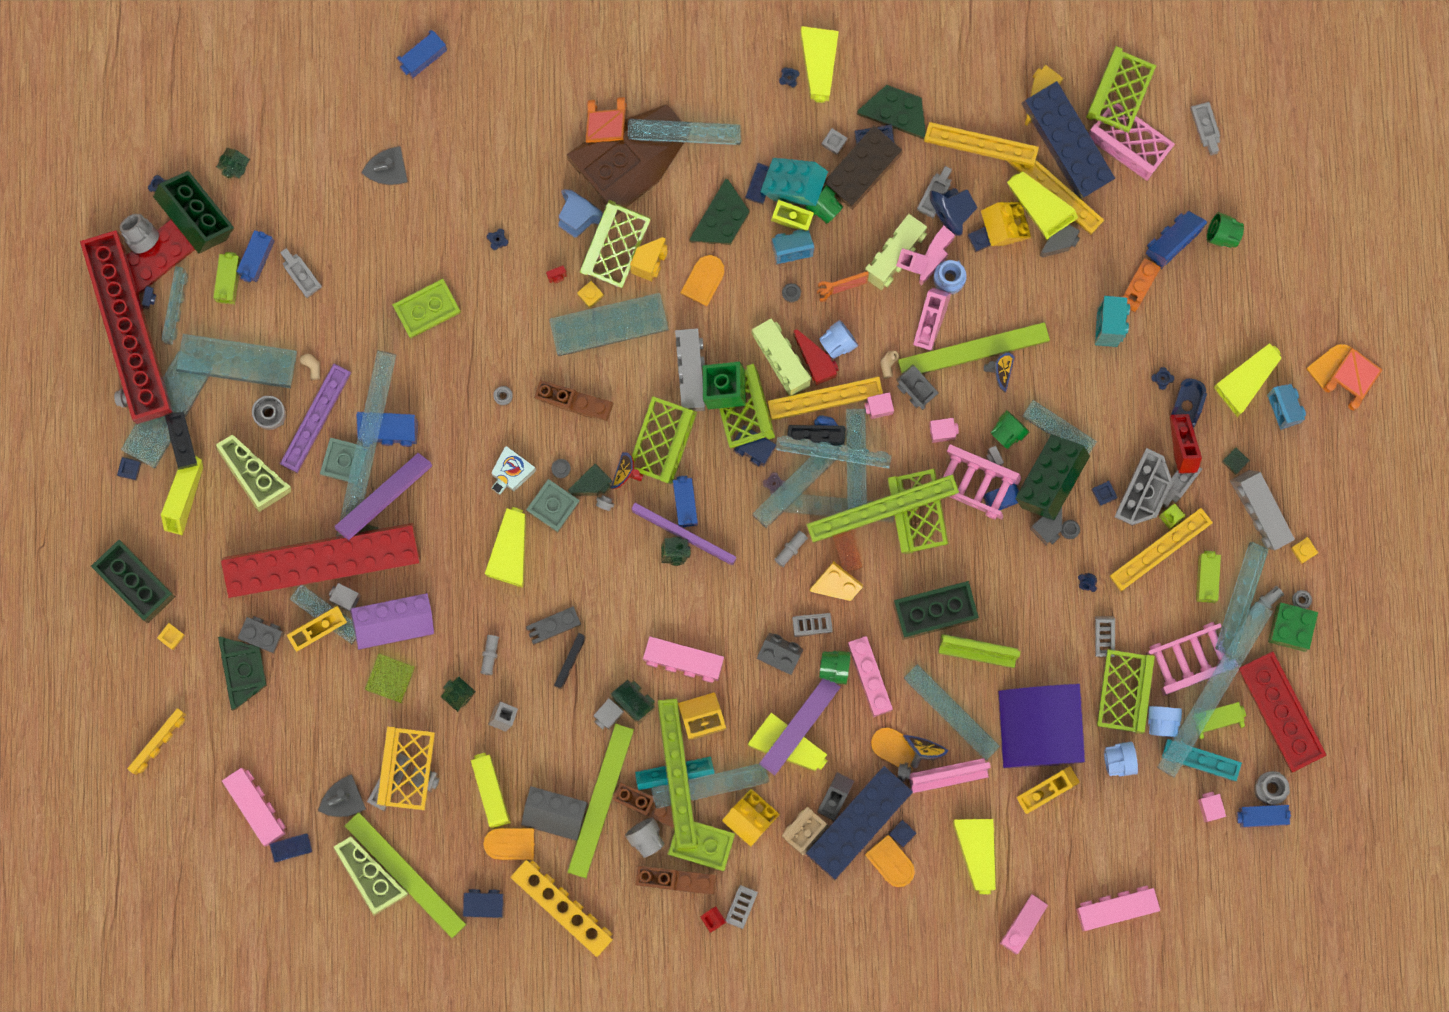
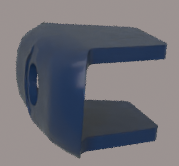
[929,188,977,236]
[1171,379,1207,428]

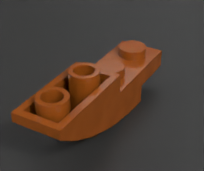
[534,380,614,421]
[613,782,674,828]
[635,866,717,895]

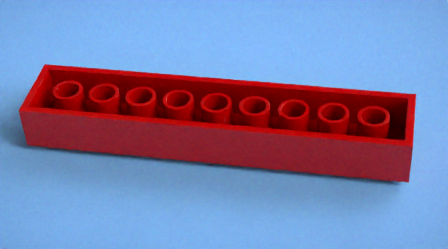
[80,230,173,424]
[221,523,420,598]

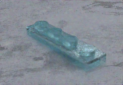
[162,266,188,345]
[1022,400,1097,454]
[290,585,356,644]

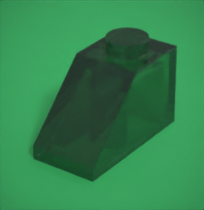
[568,464,612,496]

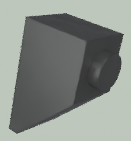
[1040,225,1080,258]
[1030,508,1062,546]
[817,772,854,821]

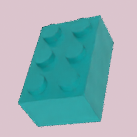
[761,157,828,206]
[1095,296,1130,347]

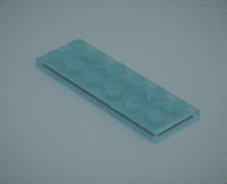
[549,293,669,356]
[176,334,297,388]
[121,351,213,469]

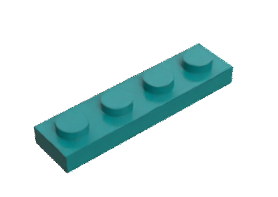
[1161,739,1242,782]
[635,756,715,790]

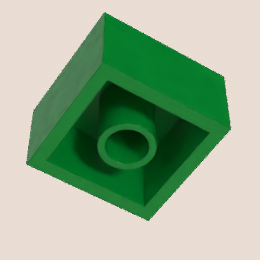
[703,361,746,410]
[1268,603,1318,652]

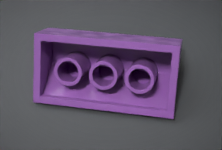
[350,593,434,650]

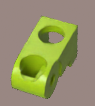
[1159,503,1186,529]

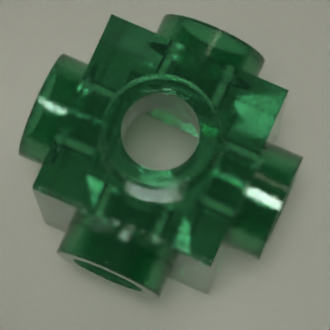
[216,148,250,179]
[661,537,691,566]
[441,677,476,712]

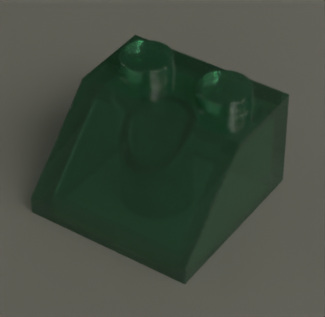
[611,679,655,724]

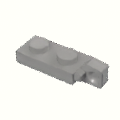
[1190,102,1220,156]
[917,166,952,219]
[280,248,322,298]
[1162,467,1202,508]

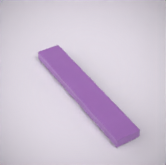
[280,364,351,473]
[335,453,432,540]
[632,503,736,565]
[759,679,841,775]

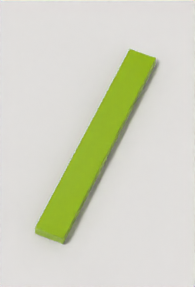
[898,322,1050,374]
[807,474,959,543]
[657,699,697,850]
[568,724,634,878]
[345,813,467,939]

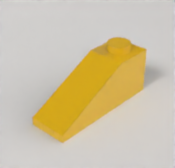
[1025,65,1063,126]
[286,606,347,652]
[1016,766,1080,814]

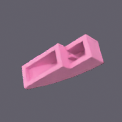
[919,226,955,286]

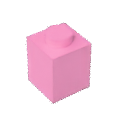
[896,248,929,275]
[864,393,894,419]
[929,418,959,443]
[1198,792,1226,823]

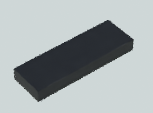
[165,411,197,470]
[787,425,846,446]
[554,633,586,690]

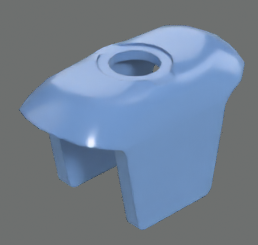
[558,189,603,238]

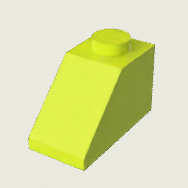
[771,200,814,231]

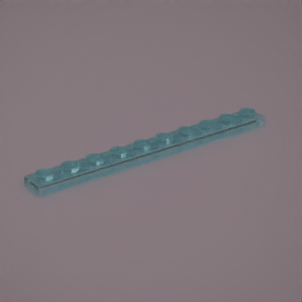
[336,350,397,537]
[1157,602,1273,778]

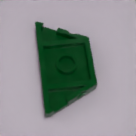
[857,85,926,139]
[689,179,750,245]
[218,637,267,711]

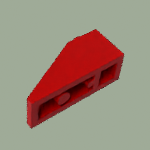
[793,329,839,386]
[1170,414,1202,473]

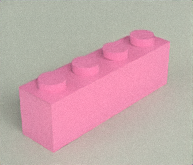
[643,636,724,683]
[848,636,893,718]
[222,768,286,847]
[1076,885,1160,931]

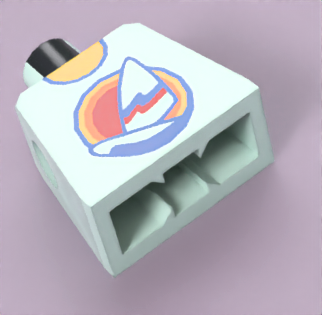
[491,446,536,495]

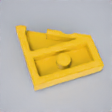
[810,561,863,601]

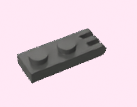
[526,606,581,645]

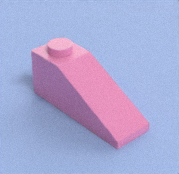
[913,288,951,350]
[1000,894,1048,954]

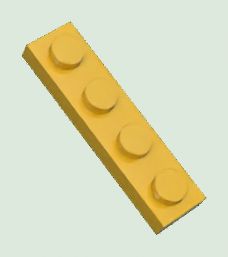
[127,708,187,775]

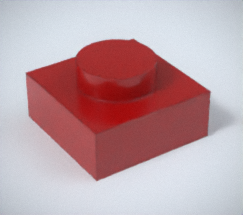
[546,265,567,283]
[700,906,727,933]

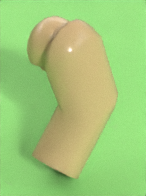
[880,350,899,378]
[300,354,320,380]

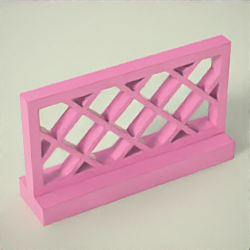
[1089,101,1175,181]
[909,758,991,793]

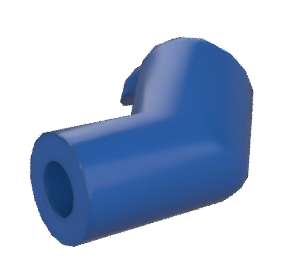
[814,415,838,426]

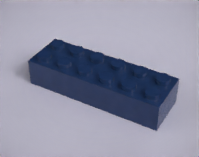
[1021,81,1116,199]
[806,766,913,881]

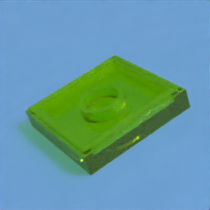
[365,654,415,703]

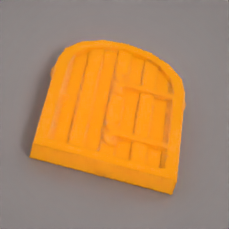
[680,255,725,307]
[1306,344,1351,392]
[871,728,915,771]
[484,828,535,860]
[865,835,915,887]

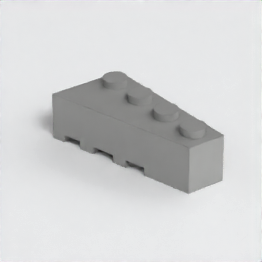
[675,328,705,412]
[1230,470,1295,551]

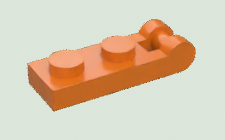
[1123,258,1161,312]

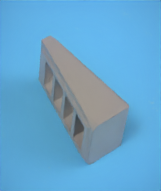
[792,613,833,637]
[1095,616,1115,657]
[725,885,758,929]

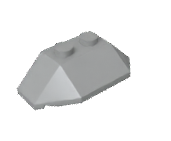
[1115,448,1173,525]

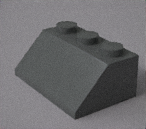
[521,786,588,841]

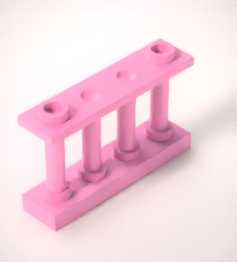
[943,445,1021,520]
[1146,622,1238,696]

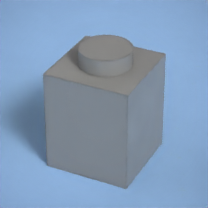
[329,583,361,611]
[593,699,624,730]
[488,701,518,732]

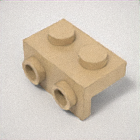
[782,807,829,856]

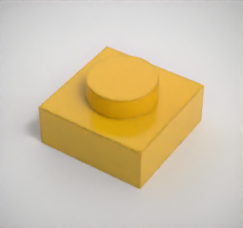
[577,281,604,308]
[1291,537,1318,564]
[157,623,185,650]

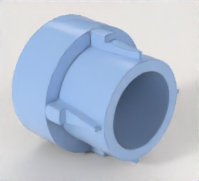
[933,260,966,294]
[819,320,858,359]
[1148,706,1182,737]
[1104,741,1138,776]

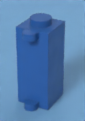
[397,30,447,78]
[237,230,275,283]
[673,476,698,528]
[1236,805,1291,828]

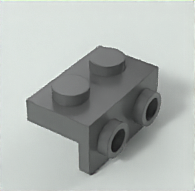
[896,364,939,410]
[238,616,285,654]
[756,633,804,675]

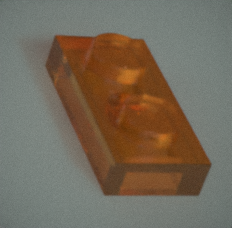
[833,531,863,572]

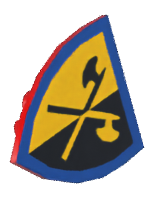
[611,452,643,489]

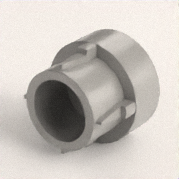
[120,214,159,254]
[252,396,286,430]
[1254,771,1290,805]
[625,817,665,858]

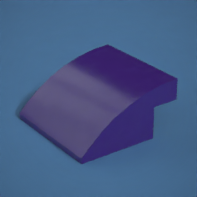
[998,684,1085,768]

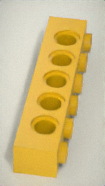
[510,860,613,958]

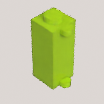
[213,252,241,304]
[1196,551,1221,603]
[1192,702,1246,739]

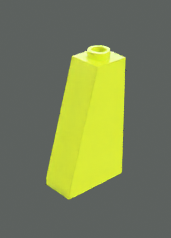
[801,26,839,103]
[1007,172,1078,239]
[1214,343,1282,417]
[161,456,203,536]
[485,507,526,588]
[748,713,828,771]
[471,753,511,829]
[953,819,996,894]

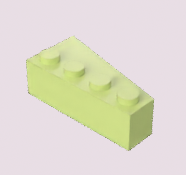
[864,214,927,291]
[751,318,811,396]
[216,435,291,512]
[334,837,408,916]

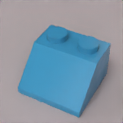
[771,229,814,265]
[1267,384,1306,430]

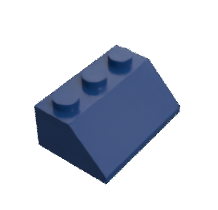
[1145,211,1207,269]
[357,412,418,447]

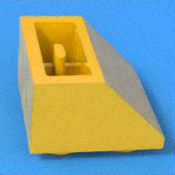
[981,202,1031,246]
[630,237,668,282]
[678,692,726,740]
[722,789,780,846]

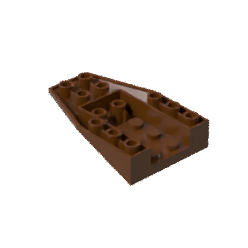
[567,104,691,216]

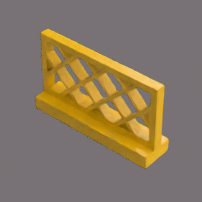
[377,726,435,810]

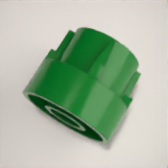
[804,184,843,224]
[1206,212,1244,248]
[990,410,1030,449]
[819,650,851,685]

